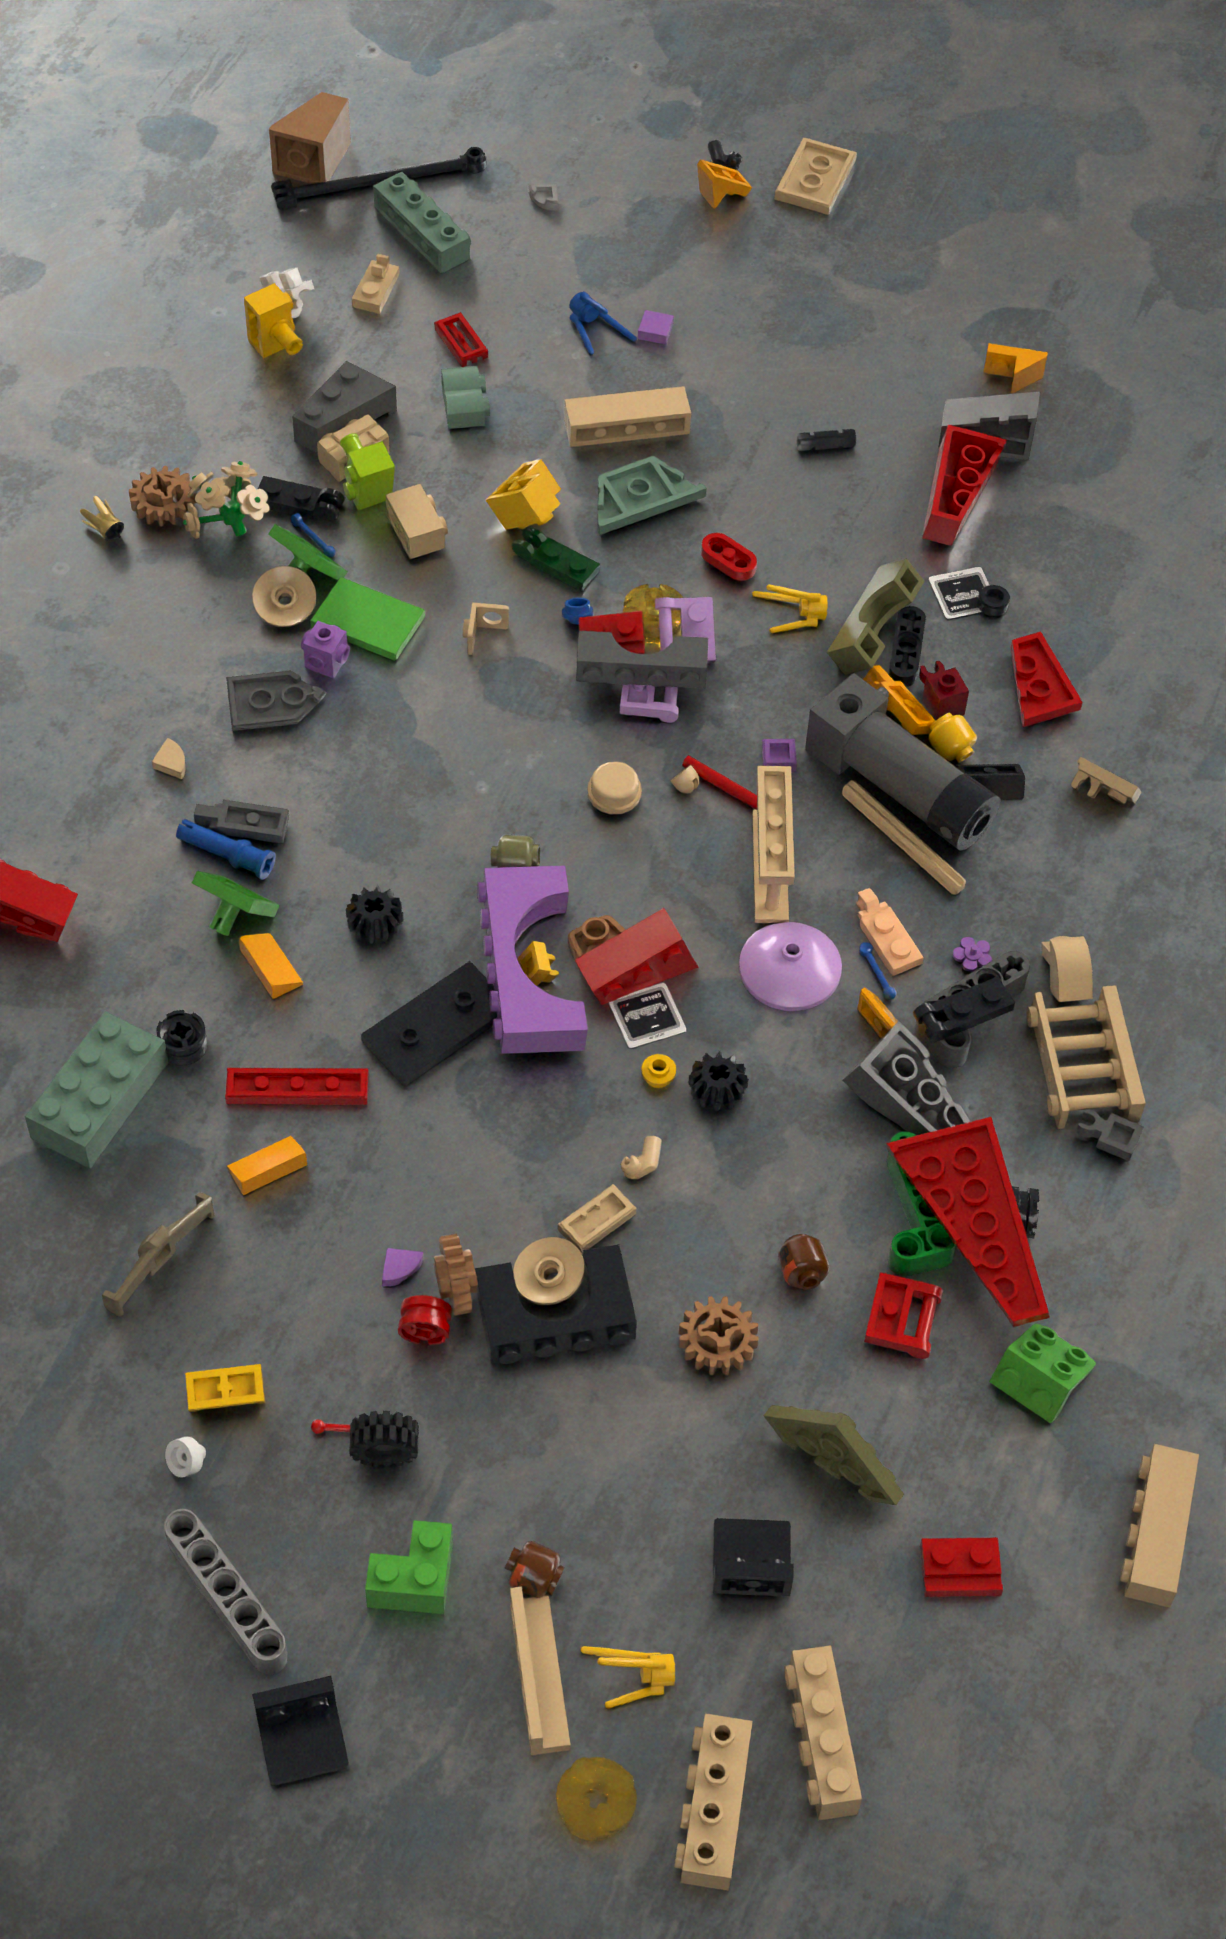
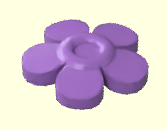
[953,937,992,972]

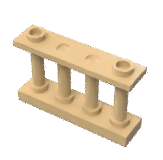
[752,766,795,923]
[1026,985,1146,1129]

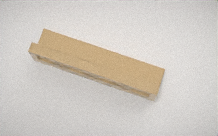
[510,1587,571,1755]

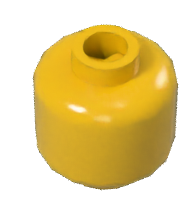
[928,713,977,763]

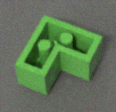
[365,1520,453,1614]

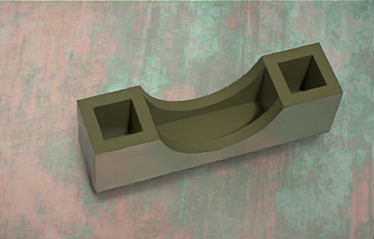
[826,558,925,675]

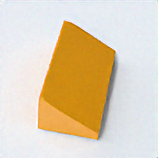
[239,933,303,999]
[857,987,898,1038]
[227,1136,307,1196]

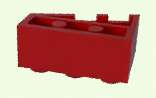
[0,858,78,942]
[575,908,699,1005]

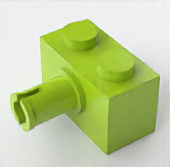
[340,433,395,510]

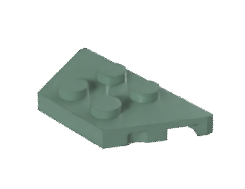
[598,456,707,535]

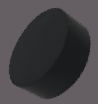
[977,585,1010,616]

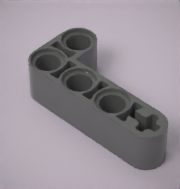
[915,951,1030,1068]

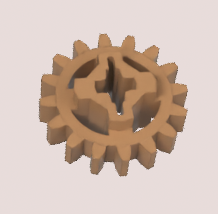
[129,466,197,526]
[434,1233,478,1316]
[678,1296,759,1375]

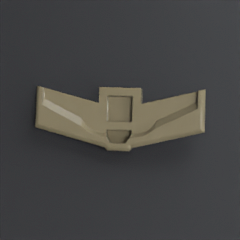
[102,1192,215,1317]

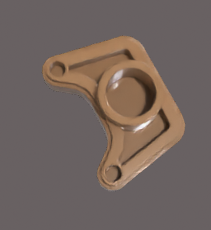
[568,915,626,971]

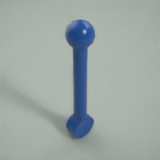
[290,513,336,558]
[859,942,897,1000]

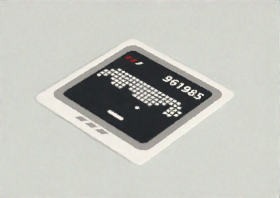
[929,567,989,619]
[609,983,686,1048]

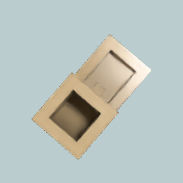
[1042,936,1093,1002]

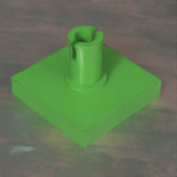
[268,524,348,580]
[192,871,280,936]

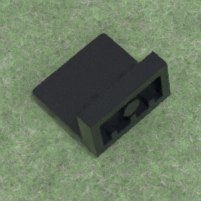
[713,1518,794,1596]
[252,1676,349,1786]

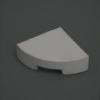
[528,183,559,211]

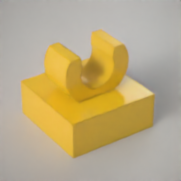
[517,941,559,986]

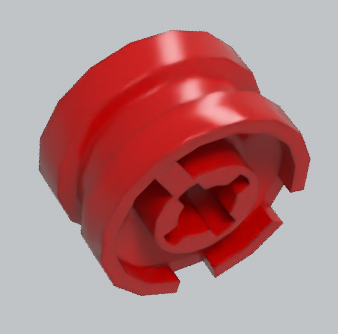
[398,1295,452,1346]

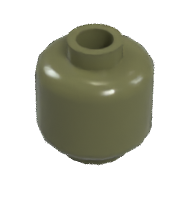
[491,835,540,868]

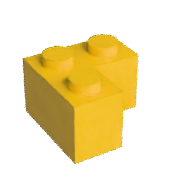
[485,459,561,530]

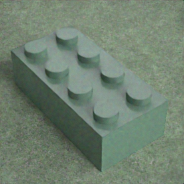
[25,1011,168,1169]

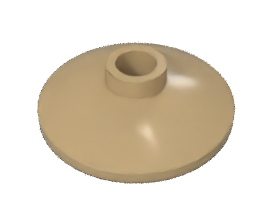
[252,566,316,627]
[513,1237,585,1305]

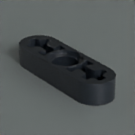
[888,606,926,687]

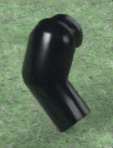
[708,140,742,170]

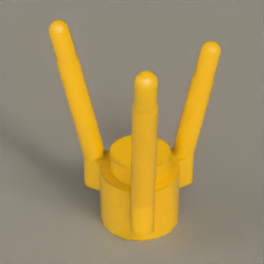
[752,584,828,634]
[580,1646,675,1709]

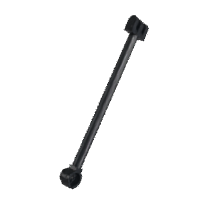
[271,147,486,210]

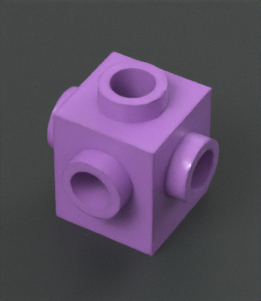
[301,620,350,678]

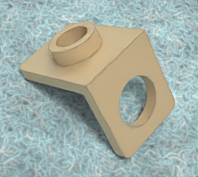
[463,602,509,655]

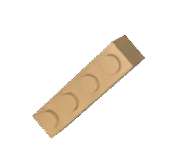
[564,386,691,447]
[1120,1444,1199,1608]

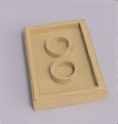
[774,137,857,215]

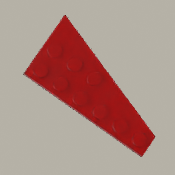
[886,1117,1050,1327]

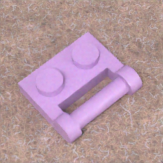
[655,597,716,663]
[620,684,679,723]

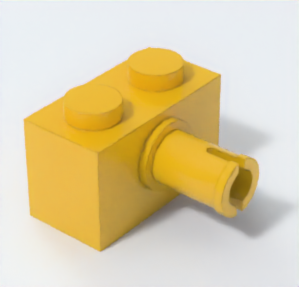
[244,283,303,359]

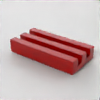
[434,312,488,367]

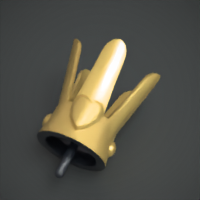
[80,496,124,541]

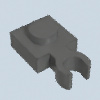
[1076,1110,1144,1161]

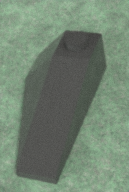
[842,1021,971,1136]

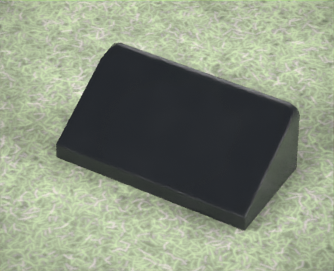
[955,764,1025,800]

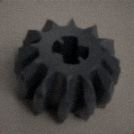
[346,885,404,944]
[688,1051,749,1112]

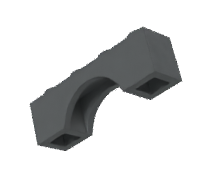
[576,631,708,689]

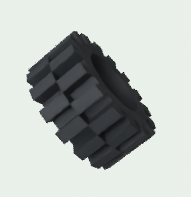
[349,1411,419,1467]

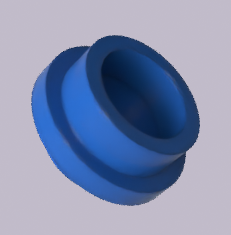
[562,598,594,624]

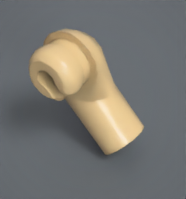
[621,1136,662,1180]

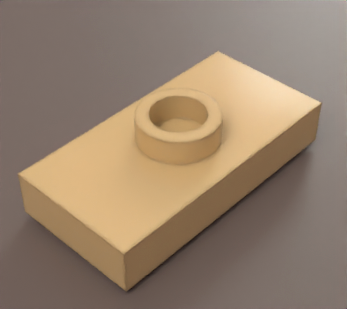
[558,1184,637,1254]

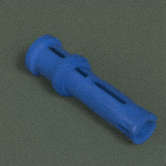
[176,819,276,879]

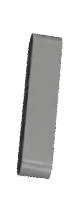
[164,1509,288,1675]

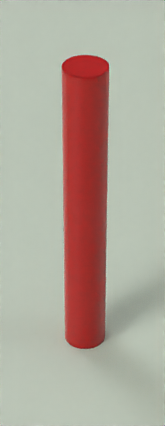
[682,755,757,810]

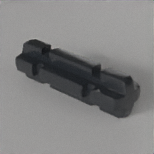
[796,429,857,451]

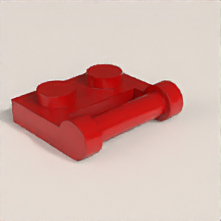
[864,1272,943,1359]

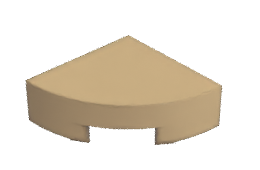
[152,738,186,779]

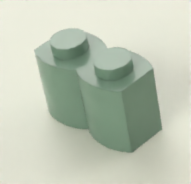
[441,366,490,429]

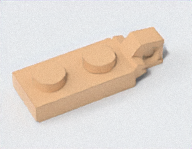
[856,888,924,976]

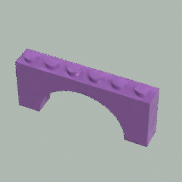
[477,866,588,1054]

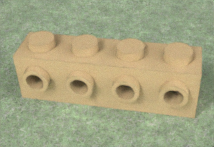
[784,1645,862,1821]
[674,1713,752,1891]

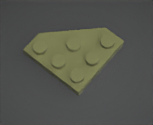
[763,1405,904,1505]

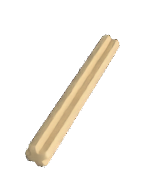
[842,780,966,895]

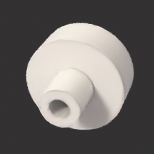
[165,1436,206,1477]

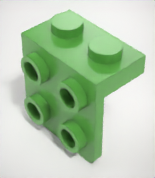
[989,1323,1096,1423]

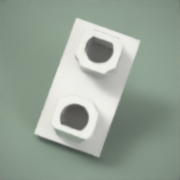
[260,267,314,318]

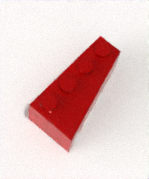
[922,424,1007,546]

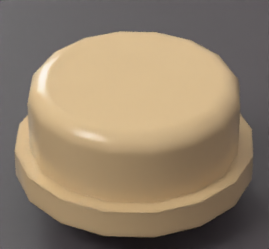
[587,762,642,814]

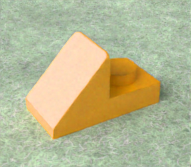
[697,159,752,209]
[983,343,1048,394]

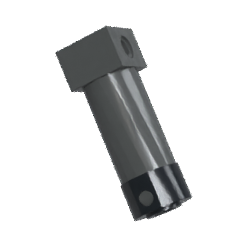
[805,673,1000,851]

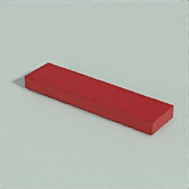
[225,1068,369,1105]

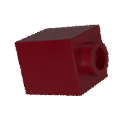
[919,661,969,720]

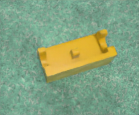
[185,1364,265,1412]

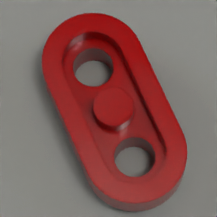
[701,533,757,581]

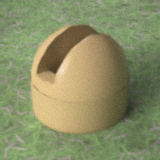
[670,765,699,794]

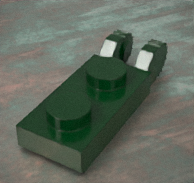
[511,526,600,591]

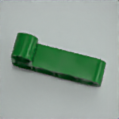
[886,1132,956,1277]

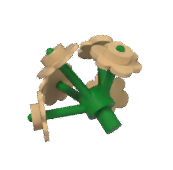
[183,461,269,539]

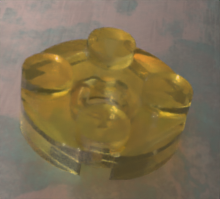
[623,584,683,644]
[556,1757,637,1841]

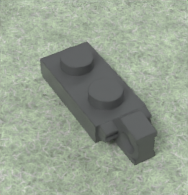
[194,799,289,844]

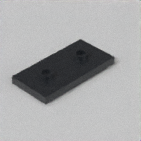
[361,961,497,1087]

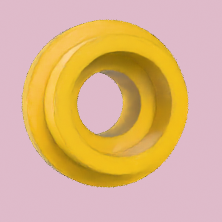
[641,1054,676,1088]

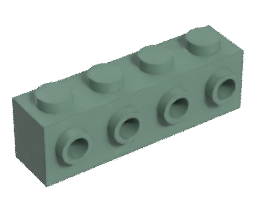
[373,172,471,274]

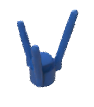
[569,291,637,355]

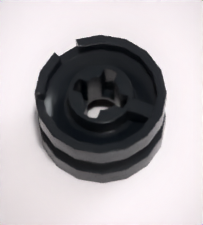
[156,1010,208,1066]
[1012,1186,1039,1239]

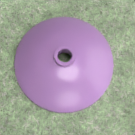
[739,922,842,1011]

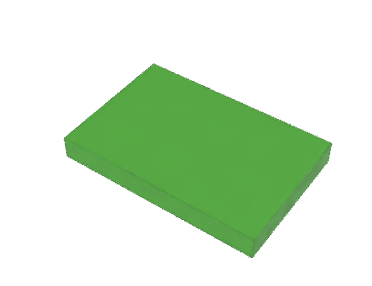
[310,577,425,661]

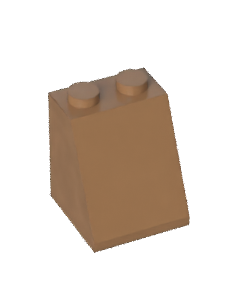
[269,92,351,184]

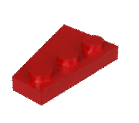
[1010,631,1083,727]

